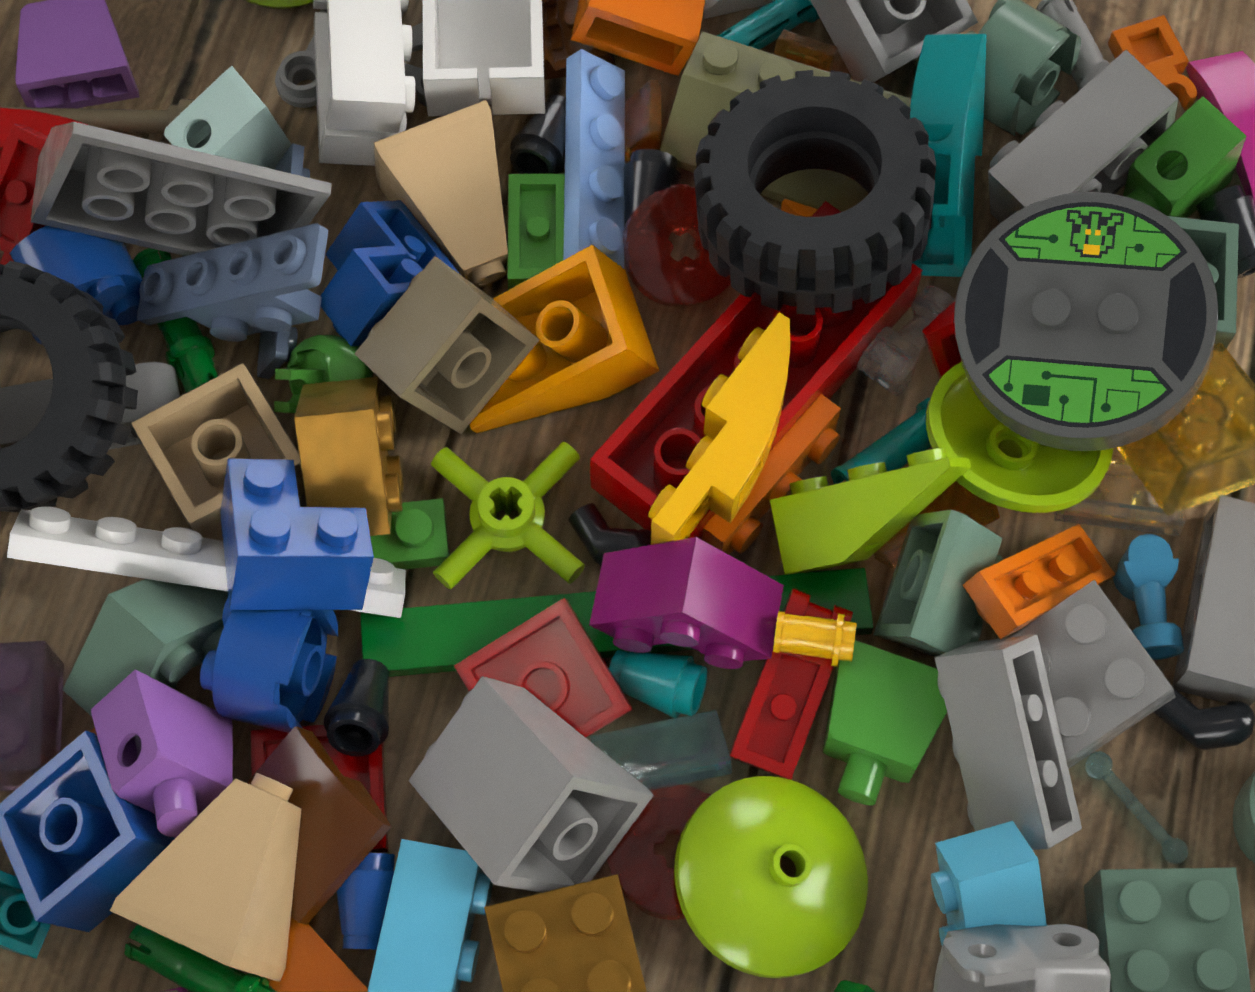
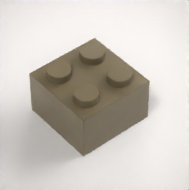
[354,256,539,434]

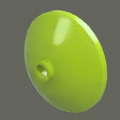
[926,362,1113,513]
[674,776,868,978]

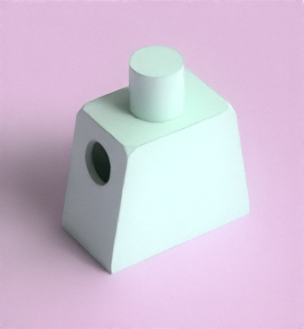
[163,66,291,170]

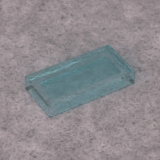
[590,710,732,791]

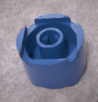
[10,226,143,344]
[200,598,338,733]

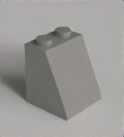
[408,676,654,893]

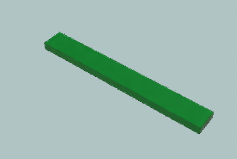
[360,568,874,677]

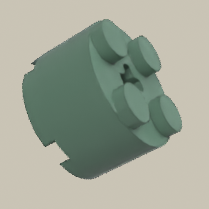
[966,0,1081,136]

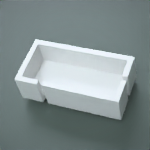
[313,0,415,166]
[422,0,545,116]

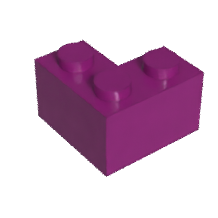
[589,537,784,669]

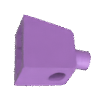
[15,0,139,108]
[91,669,233,837]

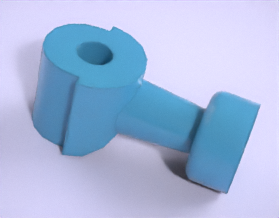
[1113,534,1184,660]

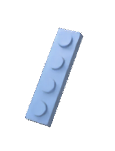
[563,49,625,269]

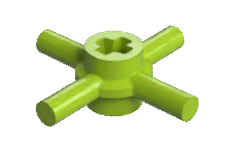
[431,441,585,590]

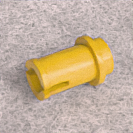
[773,611,857,667]

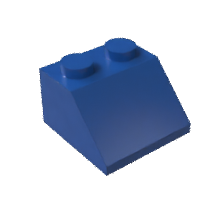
[0,730,176,932]

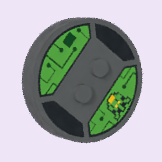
[954,192,1218,451]

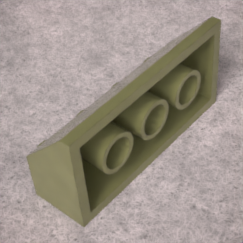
[660,31,911,212]

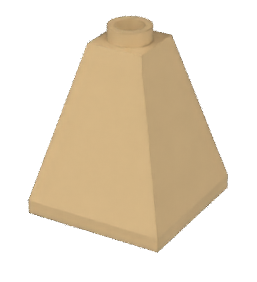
[374,100,508,287]
[110,773,301,982]

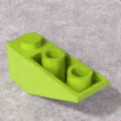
[770,448,971,575]

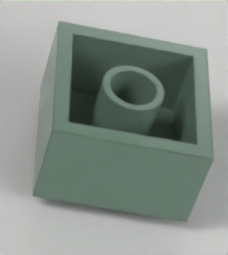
[1084,867,1251,992]

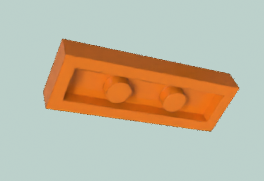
[702,394,841,555]
[962,524,1116,640]

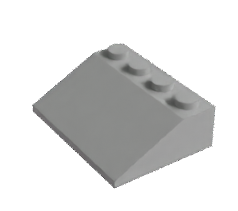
[31,122,331,256]

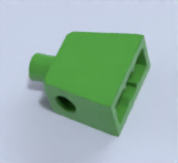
[1123,96,1247,218]
[823,640,947,805]

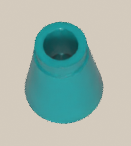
[609,650,707,719]

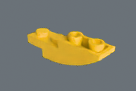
[648,312,790,545]

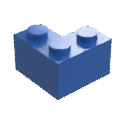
[320,200,461,346]
[220,458,374,610]

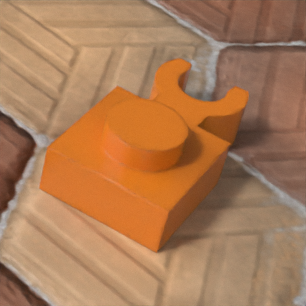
[1108,15,1197,111]

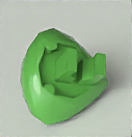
[274,335,374,413]

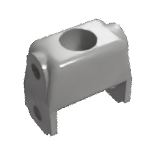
[933,924,1111,992]

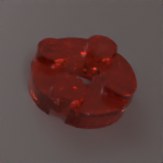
[623,184,731,307]
[607,783,712,920]

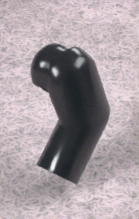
[568,503,651,566]
[1153,689,1255,750]

